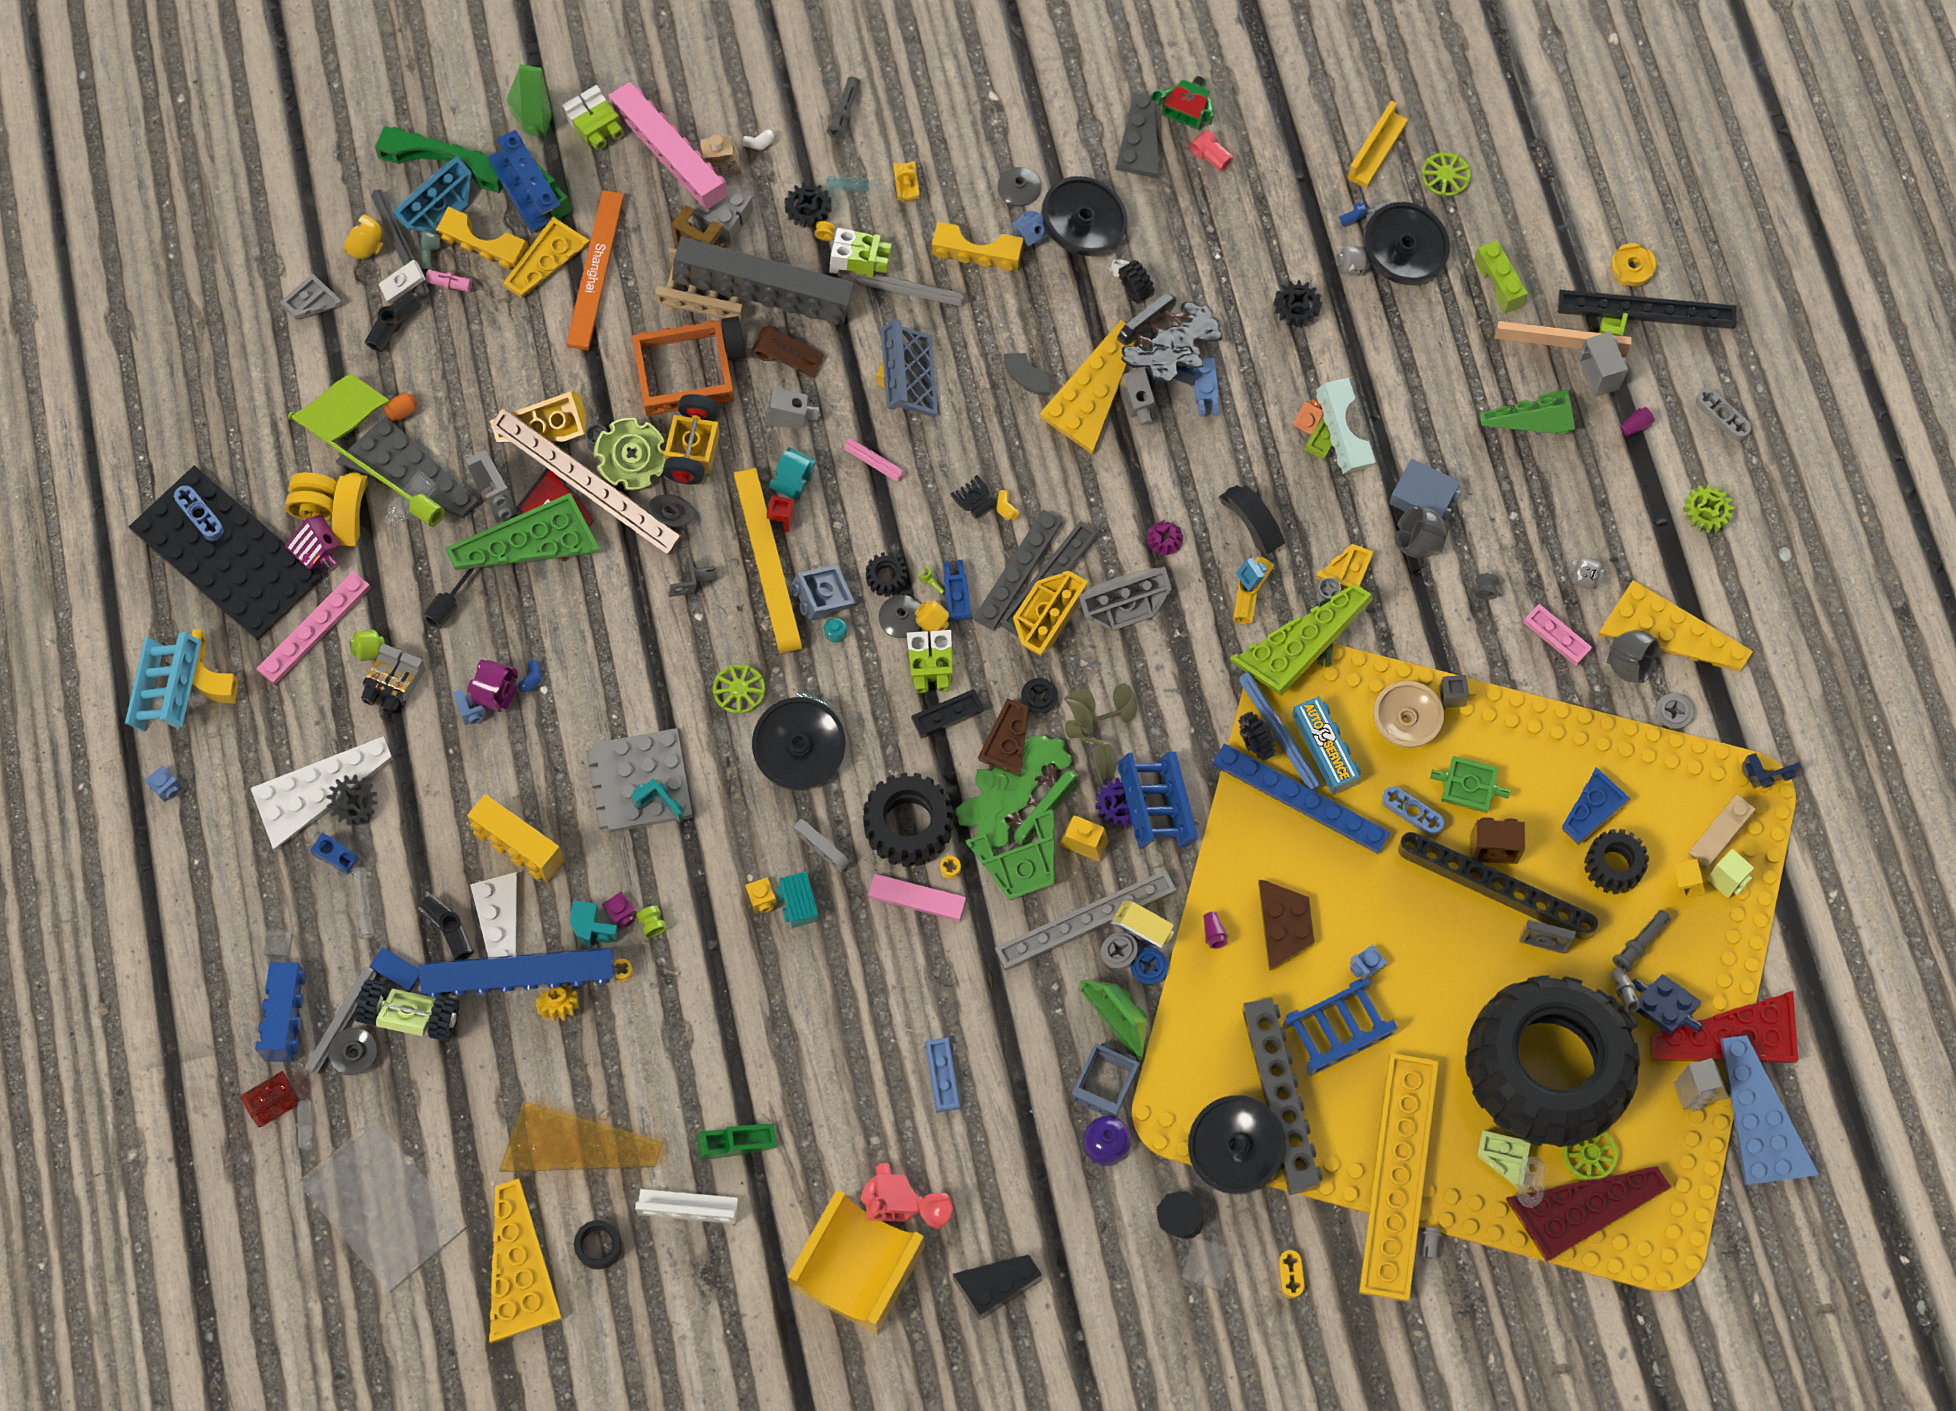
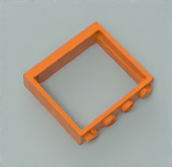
[632,320,734,416]

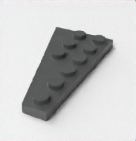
[336,417,479,519]

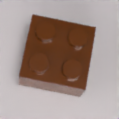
[1470,817,1525,864]

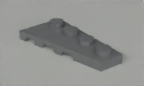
[1116,93,1158,178]

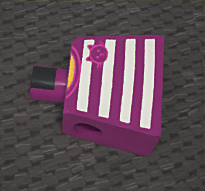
[285,514,339,573]

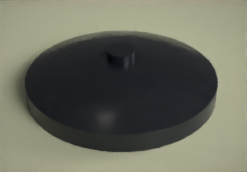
[1041,176,1128,256]
[1363,202,1450,285]
[752,697,846,791]
[1188,1095,1286,1195]

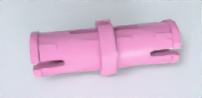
[426,269,472,293]

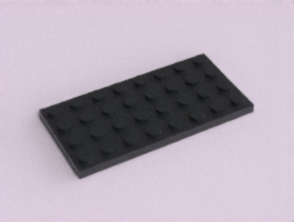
[129,465,323,641]

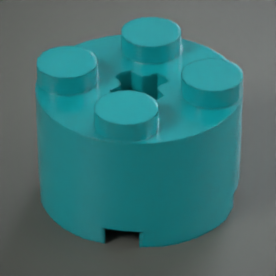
[769,447,816,500]

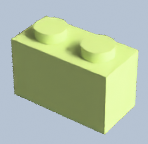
[1706,849,1754,898]

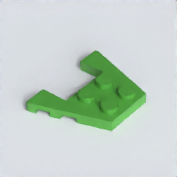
[966,809,1055,900]

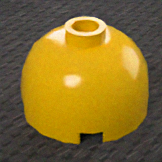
[342,214,384,259]

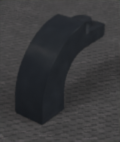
[1219,485,1285,555]

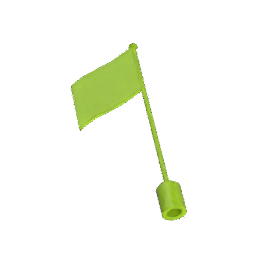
[288,374,445,527]

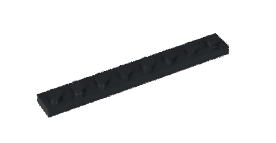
[1557,290,1737,329]

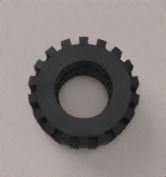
[1584,829,1649,894]

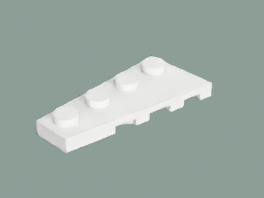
[470,872,518,957]

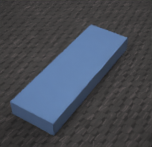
[925,1037,960,1113]

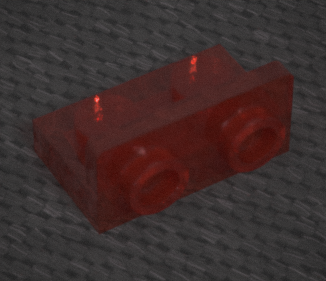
[240,1071,301,1128]

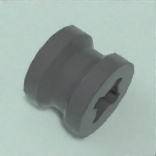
[1475,573,1499,600]

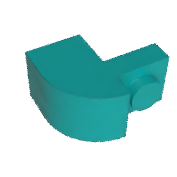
[570,901,619,947]

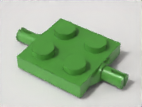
[1430,756,1510,813]

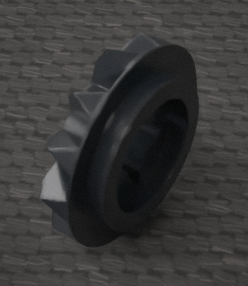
[1021,678,1058,714]

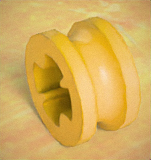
[815,221,836,241]
[940,856,961,879]
[614,958,633,982]

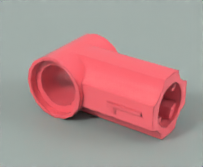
[1189,130,1233,172]

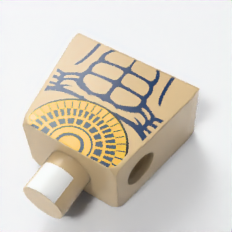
[698,134,741,175]

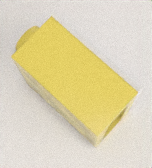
[1111,900,1174,948]

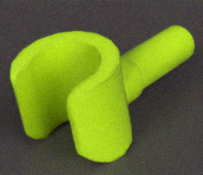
[918,566,945,595]

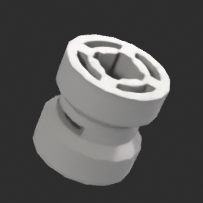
[1316,577,1341,606]

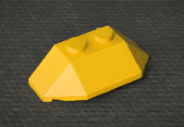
[1013,571,1088,656]

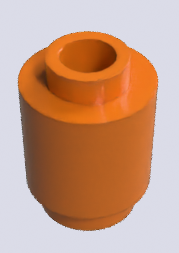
[382,392,418,422]

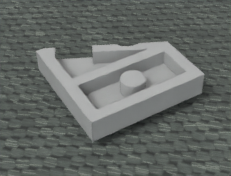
[280,274,343,320]

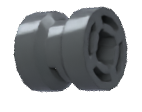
[585,424,607,453]

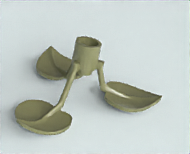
[1064,683,1137,786]

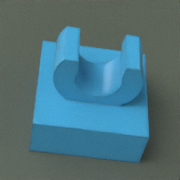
[1236,558,1267,591]

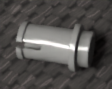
[1421,1227,1442,1259]

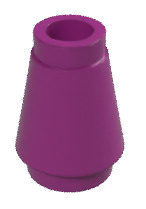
[1620,407,1655,437]
[1203,912,1229,949]

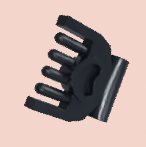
[950,475,996,519]

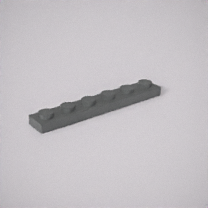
[974,509,1063,631]

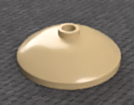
[1373,681,1444,748]

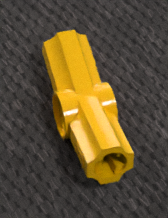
[1233,556,1274,625]

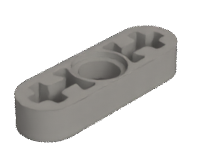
[1696,388,1751,441]
[792,819,850,872]

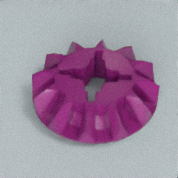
[1147,520,1183,555]

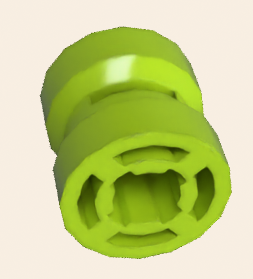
[636,906,667,938]

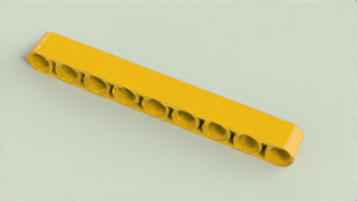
[734,467,802,654]

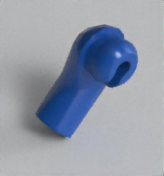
[1339,202,1368,227]
[518,660,541,693]

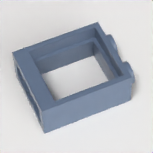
[1071,1043,1140,1118]

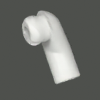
[742,130,774,150]

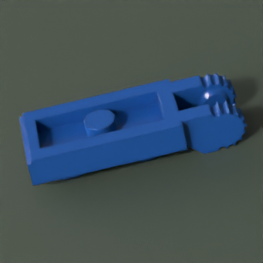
[943,560,971,622]

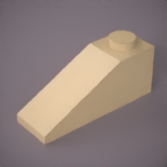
[1688,795,1756,868]

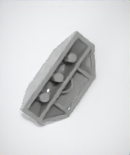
[1079,567,1172,631]

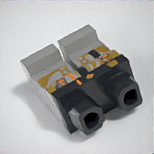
[361,643,425,715]

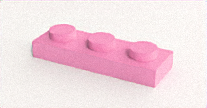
[1523,604,1592,666]

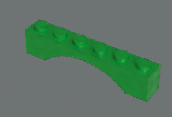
[375,126,503,194]

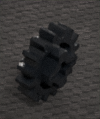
[785,182,832,228]
[1273,280,1322,327]
[1238,711,1276,761]
[326,774,378,825]

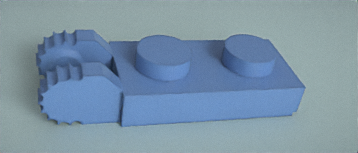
[1192,358,1219,417]

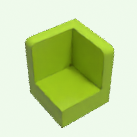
[1599,313,1628,336]

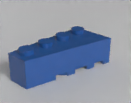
[255,962,306,1062]

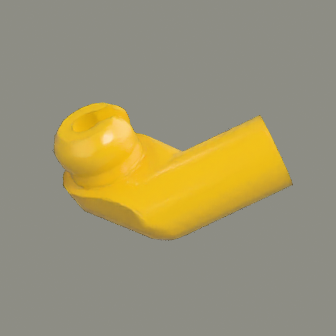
[997,490,1019,521]

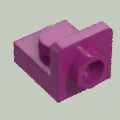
[602,891,637,929]

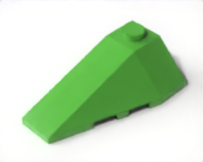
[507,64,552,137]
[1480,389,1575,434]

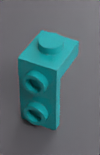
[631,778,684,822]

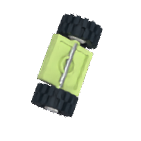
[355,980,460,1042]

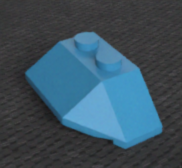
[392,156,472,233]

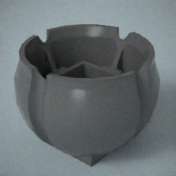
[1394,506,1449,558]
[1606,630,1660,683]

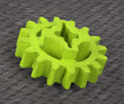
[1683,484,1734,533]

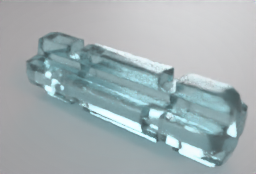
[826,176,869,191]

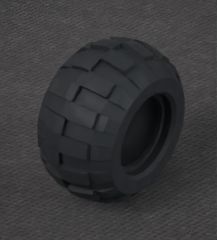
[1465,975,1640,1147]

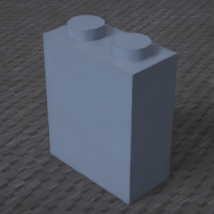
[1389,458,1461,522]

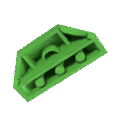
[1079,979,1147,1062]

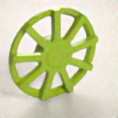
[1422,151,1471,196]
[713,664,765,714]
[1562,1132,1618,1181]

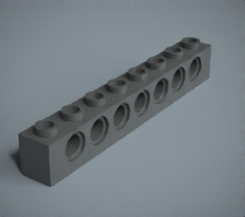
[1242,997,1322,1195]

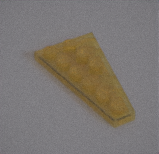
[499,1101,663,1172]

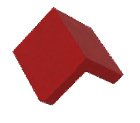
[766,495,794,532]

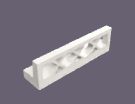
[635,1189,738,1224]

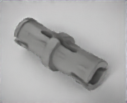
[1612,968,1640,1012]

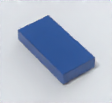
[369,947,420,992]

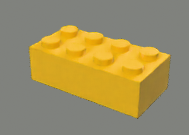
[467,794,565,883]

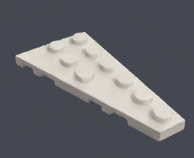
[251,736,393,852]

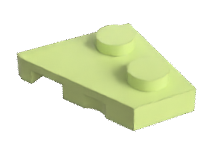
[1477,1131,1531,1189]

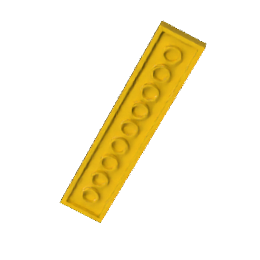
[1359,1053,1439,1302]

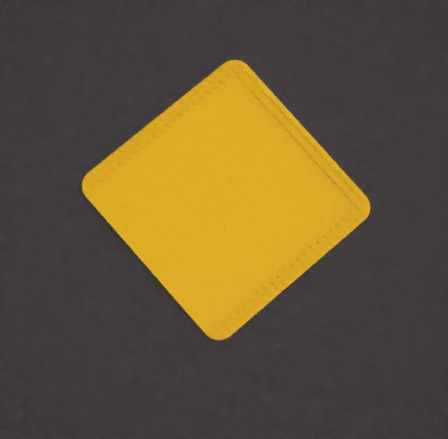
[1131,643,1796,1292]

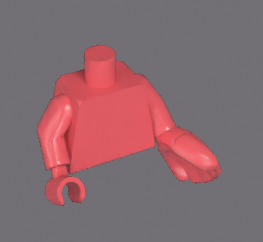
[860,1163,953,1230]

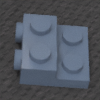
[791,564,855,621]

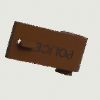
[752,326,824,378]

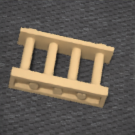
[655,248,744,323]

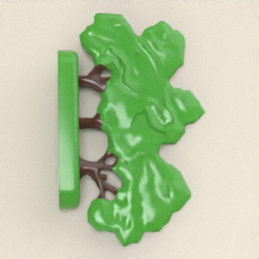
[956,735,1080,848]

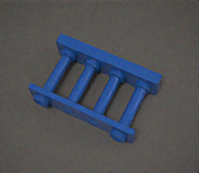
[487,130,561,233]
[1117,752,1198,849]
[1283,978,1398,1076]

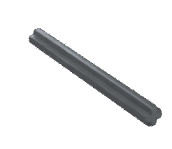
[371,189,430,299]

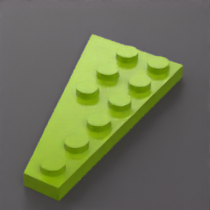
[1230,584,1373,696]

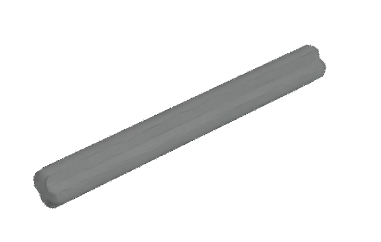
[857,274,964,306]
[305,967,377,1075]

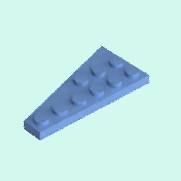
[1720,1035,1819,1185]

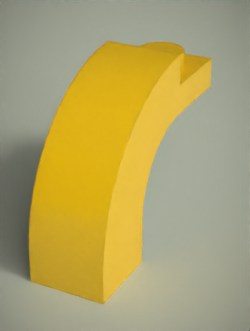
[332,473,368,546]
[192,629,238,704]

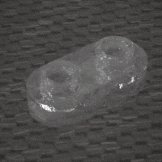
[1517,1157,1545,1207]

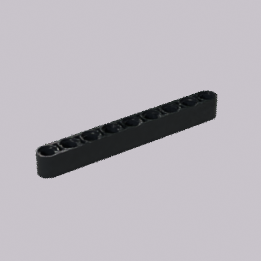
[1398,832,1598,940]

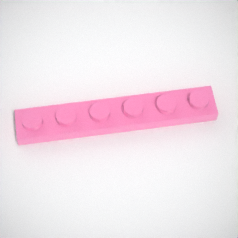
[256,571,371,686]

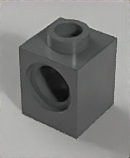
[1439,675,1469,708]

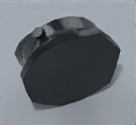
[1156,1191,1204,1239]

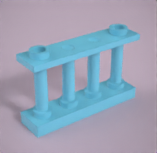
[125,632,202,731]

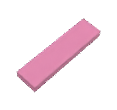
[868,874,966,922]

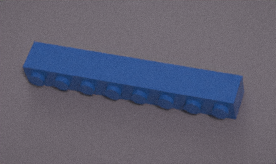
[419,947,616,997]

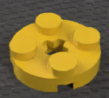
[1611,243,1656,286]

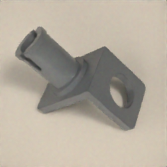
[668,557,717,597]

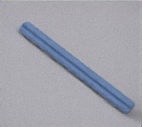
[1239,672,1321,791]

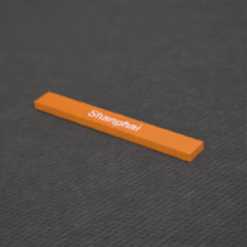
[566,190,624,350]

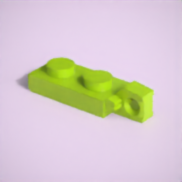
[1303,417,1332,461]

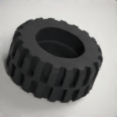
[863,772,953,867]

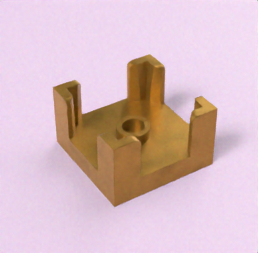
[671,205,726,248]

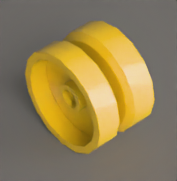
[285,472,337,522]

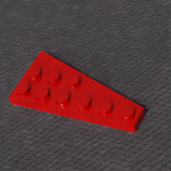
[1650,991,1799,1063]

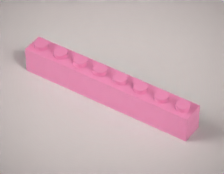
[608,82,728,210]

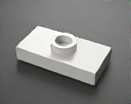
[379,260,426,303]

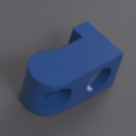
[310,832,359,874]

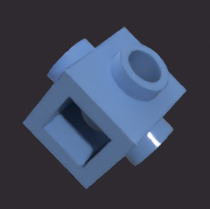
[1011,211,1049,246]

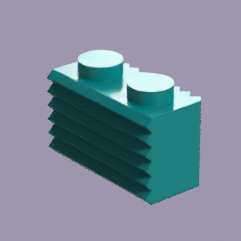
[776,871,819,928]

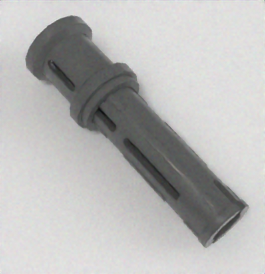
[826,76,861,139]
[1612,910,1671,972]

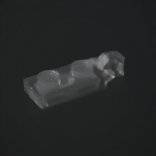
[382,470,438,529]

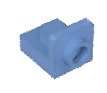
[453,689,487,725]
[144,765,182,802]
[1349,944,1387,981]

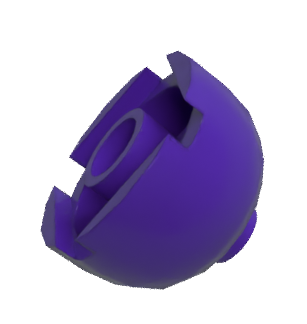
[1083,1116,1131,1166]

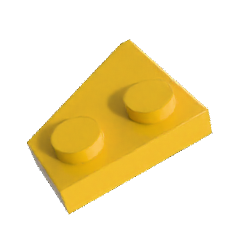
[1316,544,1374,589]

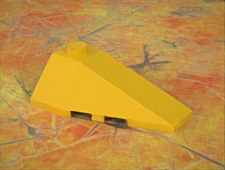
[490,391,586,442]

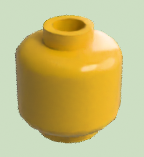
[915,601,949,634]

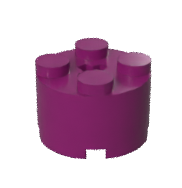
[467,659,518,712]

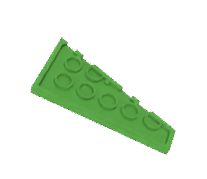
[445,493,600,570]

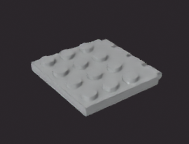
[586,728,693,833]

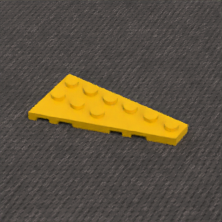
[1040,320,1137,455]
[1597,580,1753,672]
[489,1178,562,1344]

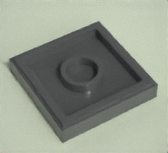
[1519,920,1576,954]

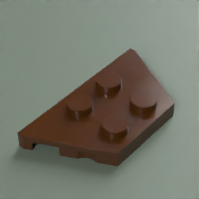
[1258,880,1315,970]

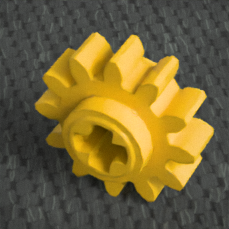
[535,985,579,1022]

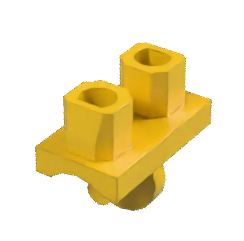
[893,161,919,203]

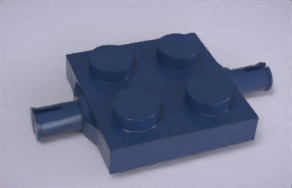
[1632,974,1703,1036]

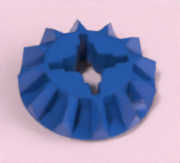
[1130,947,1168,986]

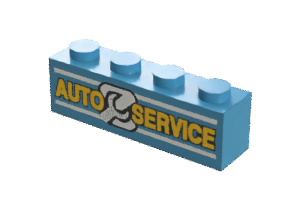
[1292,696,1361,795]

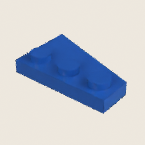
[1562,767,1630,845]

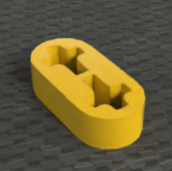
[1278,1250,1304,1299]

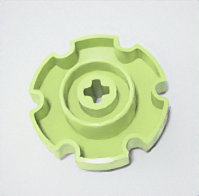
[594,418,665,491]

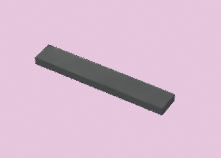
[1000,521,1099,637]

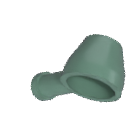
[421,231,440,272]

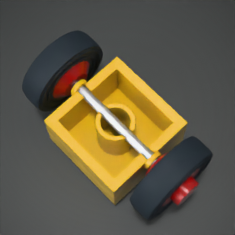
[663,394,720,485]

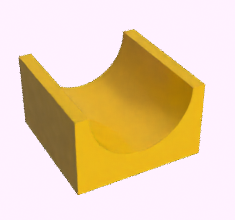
[788,1189,925,1335]

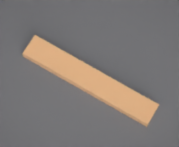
[1494,321,1632,355]

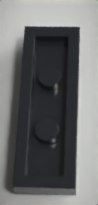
[911,689,984,738]

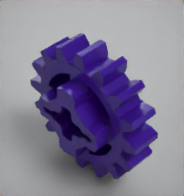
[1095,777,1146,829]

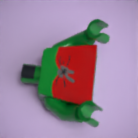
[1150,76,1215,130]

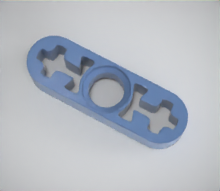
[174,486,223,541]
[1382,786,1444,836]

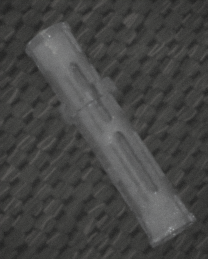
[351,867,374,939]

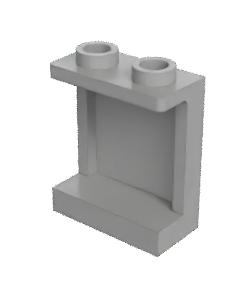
[465,449,517,523]

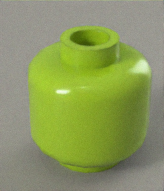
[349,629,385,661]

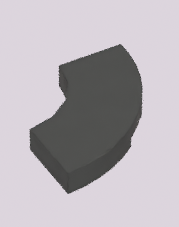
[1004,353,1050,396]

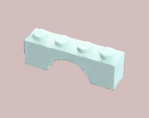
[1316,378,1376,474]

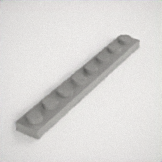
[995,870,1176,971]

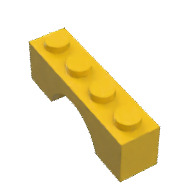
[436,207,530,270]
[932,222,1023,271]

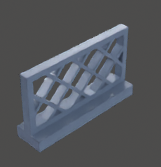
[881,319,938,417]

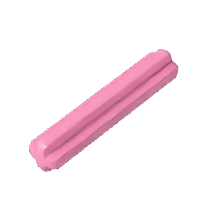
[844,438,903,481]

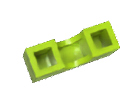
[1474,240,1528,314]

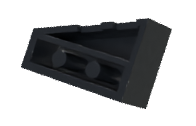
[953,1254,1042,1321]

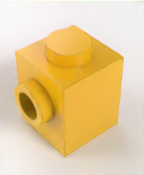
[1674,859,1706,900]

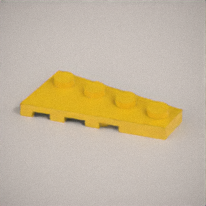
[503,217,590,298]

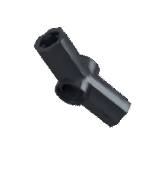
[365,292,422,352]
[418,894,474,960]

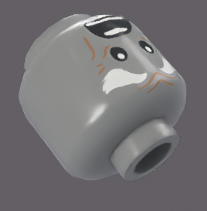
[1336,246,1370,275]
[1568,556,1604,589]

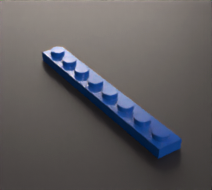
[1212,743,1390,854]

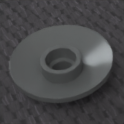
[998,167,1041,206]
[648,495,693,527]
[879,595,921,638]
[328,1028,377,1075]

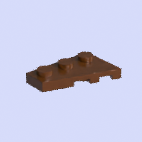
[978,698,1029,777]

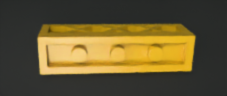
[1348,101,1408,189]

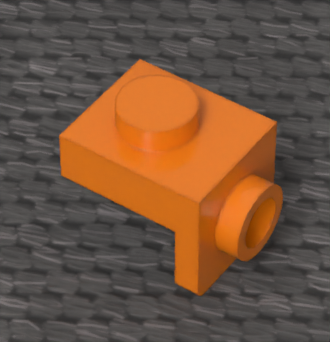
[1293,399,1324,435]

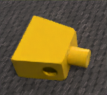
[1058,816,1109,862]

